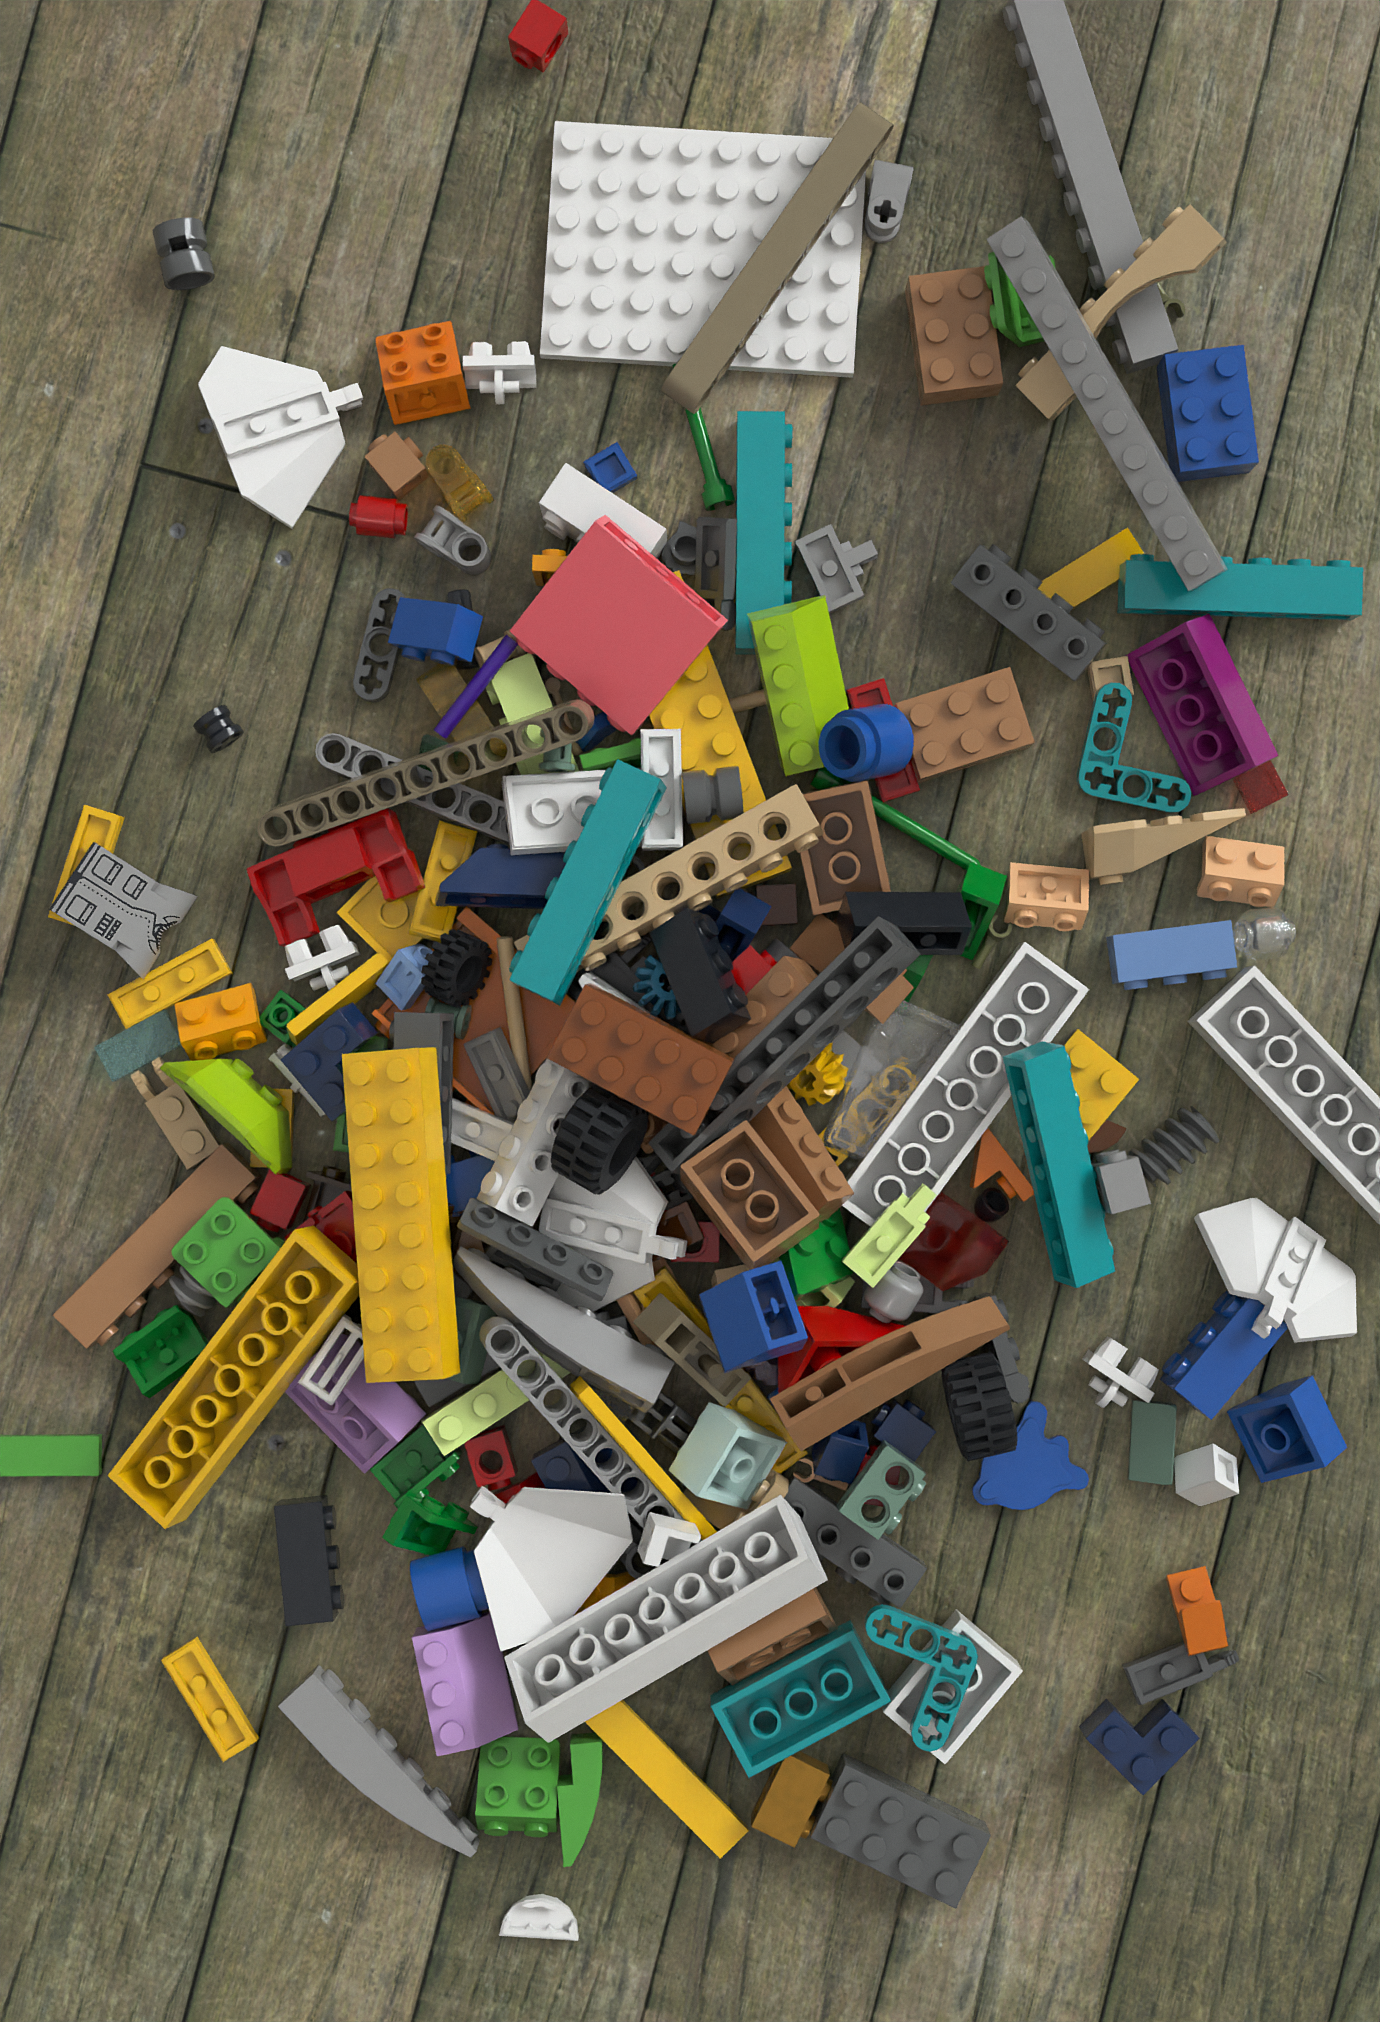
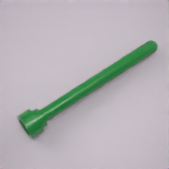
[672,364,736,511]
[810,767,980,870]

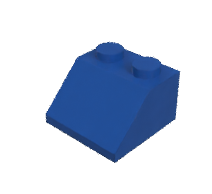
[1227,1375,1347,1483]

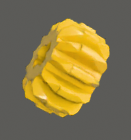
[786,1042,849,1106]

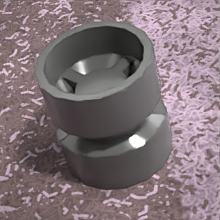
[152,217,215,290]
[682,766,744,824]

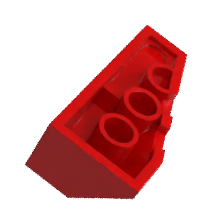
[778,1306,904,1393]

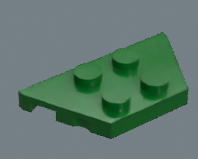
[779,1208,854,1302]

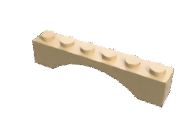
[1015,204,1227,420]

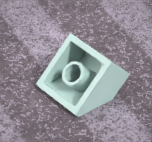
[668,1402,787,1509]

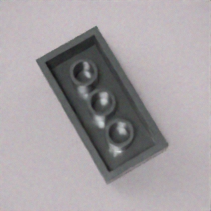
[810,1753,991,1909]

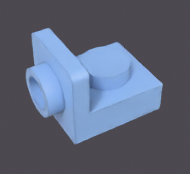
[375,944,433,1011]

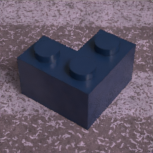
[697,888,772,962]
[281,1002,378,1121]
[1079,1699,1200,1795]

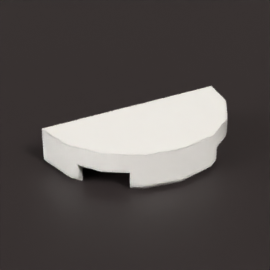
[499,1894,579,1941]

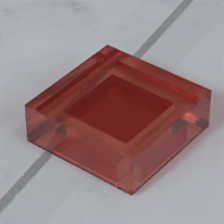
[1233,760,1289,814]

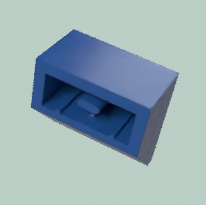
[699,1261,808,1373]

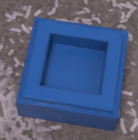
[583,442,637,493]

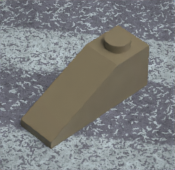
[633,1293,751,1407]

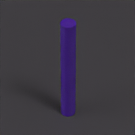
[433,635,518,739]

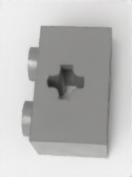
[1091,1149,1151,1214]

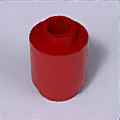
[349,495,408,539]

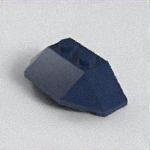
[435,844,566,909]

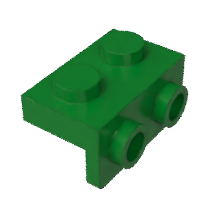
[112,1305,209,1399]
[370,1424,463,1509]
[382,1495,478,1555]

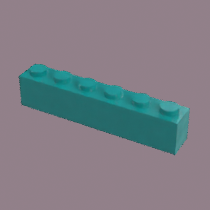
[735,411,793,655]
[1117,554,1363,620]
[509,759,667,1006]
[1003,1041,1115,1288]

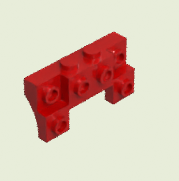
[246,808,426,947]

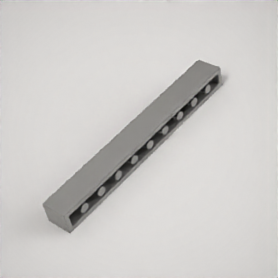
[1003,0,1178,374]
[987,216,1228,591]

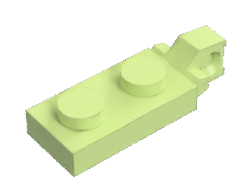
[842,1183,937,1288]

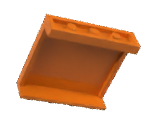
[371,906,576,1115]

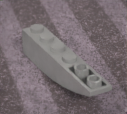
[452,1246,675,1413]
[278,1665,480,1857]

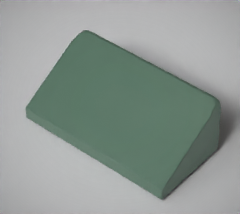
[447,1296,496,1384]
[1128,1400,1177,1485]

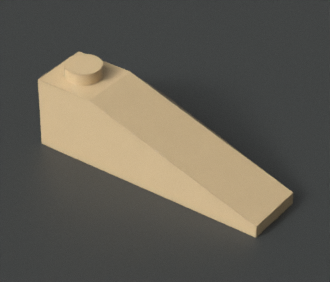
[1081,808,1246,886]

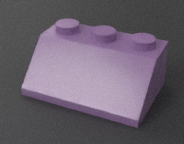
[285,1334,426,1474]
[412,1612,519,1756]

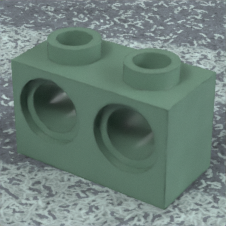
[836,1440,926,1540]

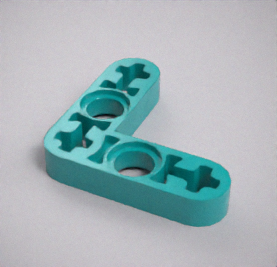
[1076,682,1191,812]
[864,1604,978,1752]

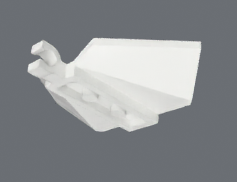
[198,346,363,529]
[538,1156,687,1312]
[1194,1198,1357,1343]
[470,1486,633,1651]

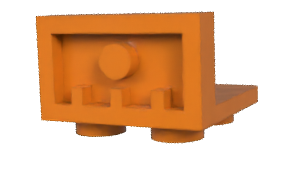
[375,321,471,425]

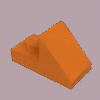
[970,1128,1034,1202]
[1166,1566,1228,1656]

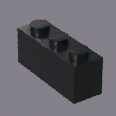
[837,892,972,955]
[649,908,751,1043]
[274,1495,344,1626]

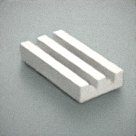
[298,1314,364,1406]

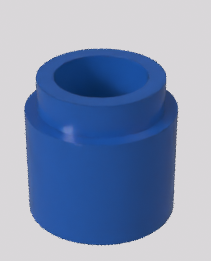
[818,704,914,782]
[410,1546,489,1632]

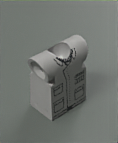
[49,842,198,979]

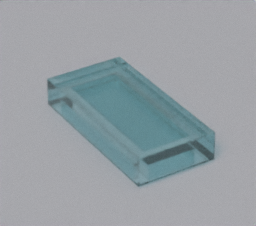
[94,1010,182,1082]

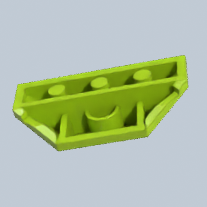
[160,1058,292,1175]

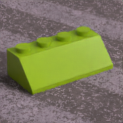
[747,595,849,776]

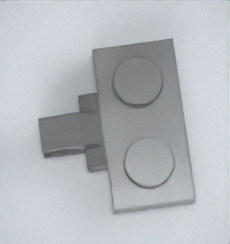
[795,524,878,614]

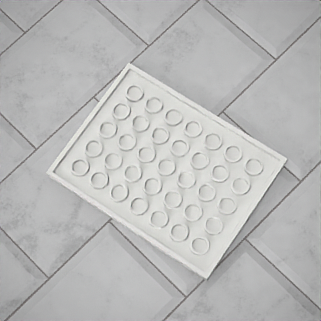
[540,121,866,378]

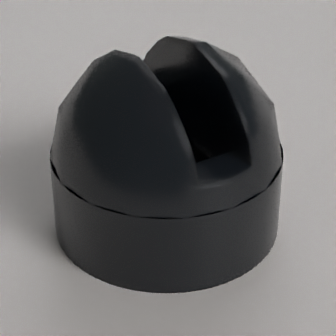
[974,1188,1009,1223]

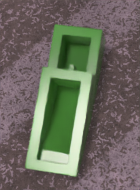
[557,1733,603,1867]

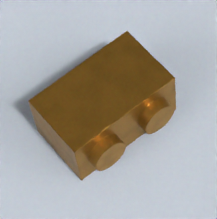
[750,1751,833,1848]

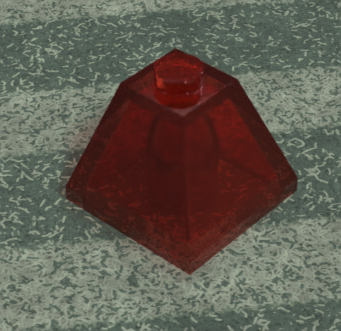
[899,1191,1010,1291]

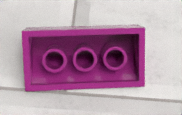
[1125,613,1279,796]

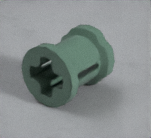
[539,729,575,772]
[425,997,472,1040]

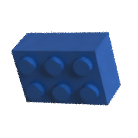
[1156,345,1259,482]
[1159,1291,1288,1420]

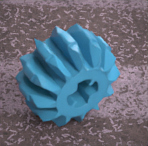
[633,955,682,1019]

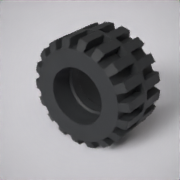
[551,1084,649,1195]
[941,1352,1018,1462]

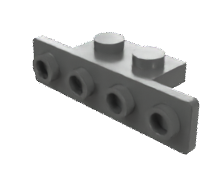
[457,1198,614,1301]

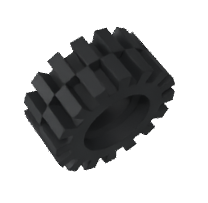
[421,929,492,1008]

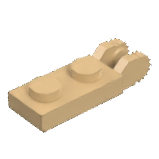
[131,1057,221,1170]

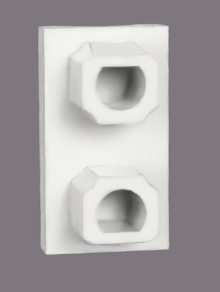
[463,341,536,404]
[285,925,361,991]
[1082,1336,1159,1408]

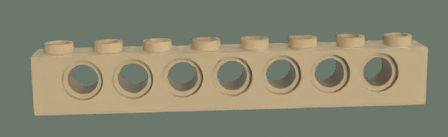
[514,784,825,972]

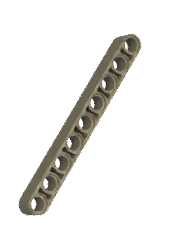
[661,102,894,414]
[257,699,595,847]

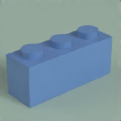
[1106,920,1237,990]

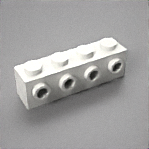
[476,1059,595,1227]

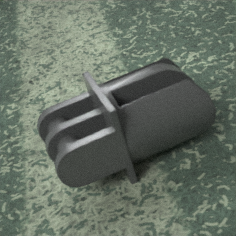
[626,1391,697,1455]

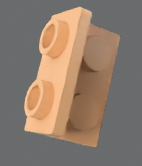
[1004,862,1089,932]

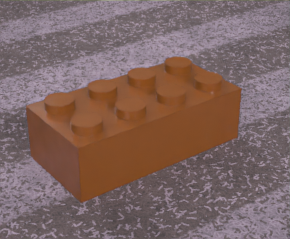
[547,983,735,1136]

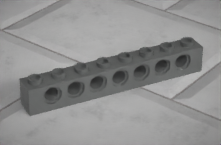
[648,916,921,1174]

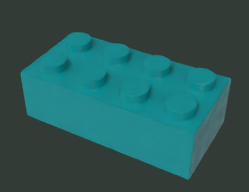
[710,1620,891,1778]

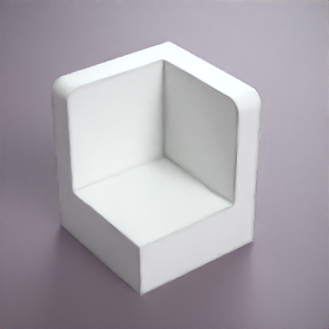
[1174,1444,1239,1506]
[638,1512,701,1567]

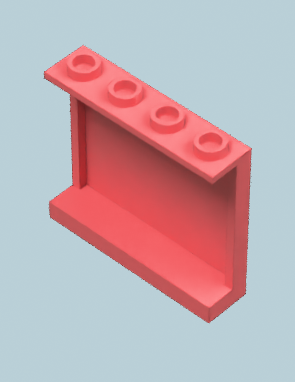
[509,515,728,736]

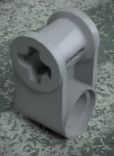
[864,159,913,243]
[414,505,491,575]

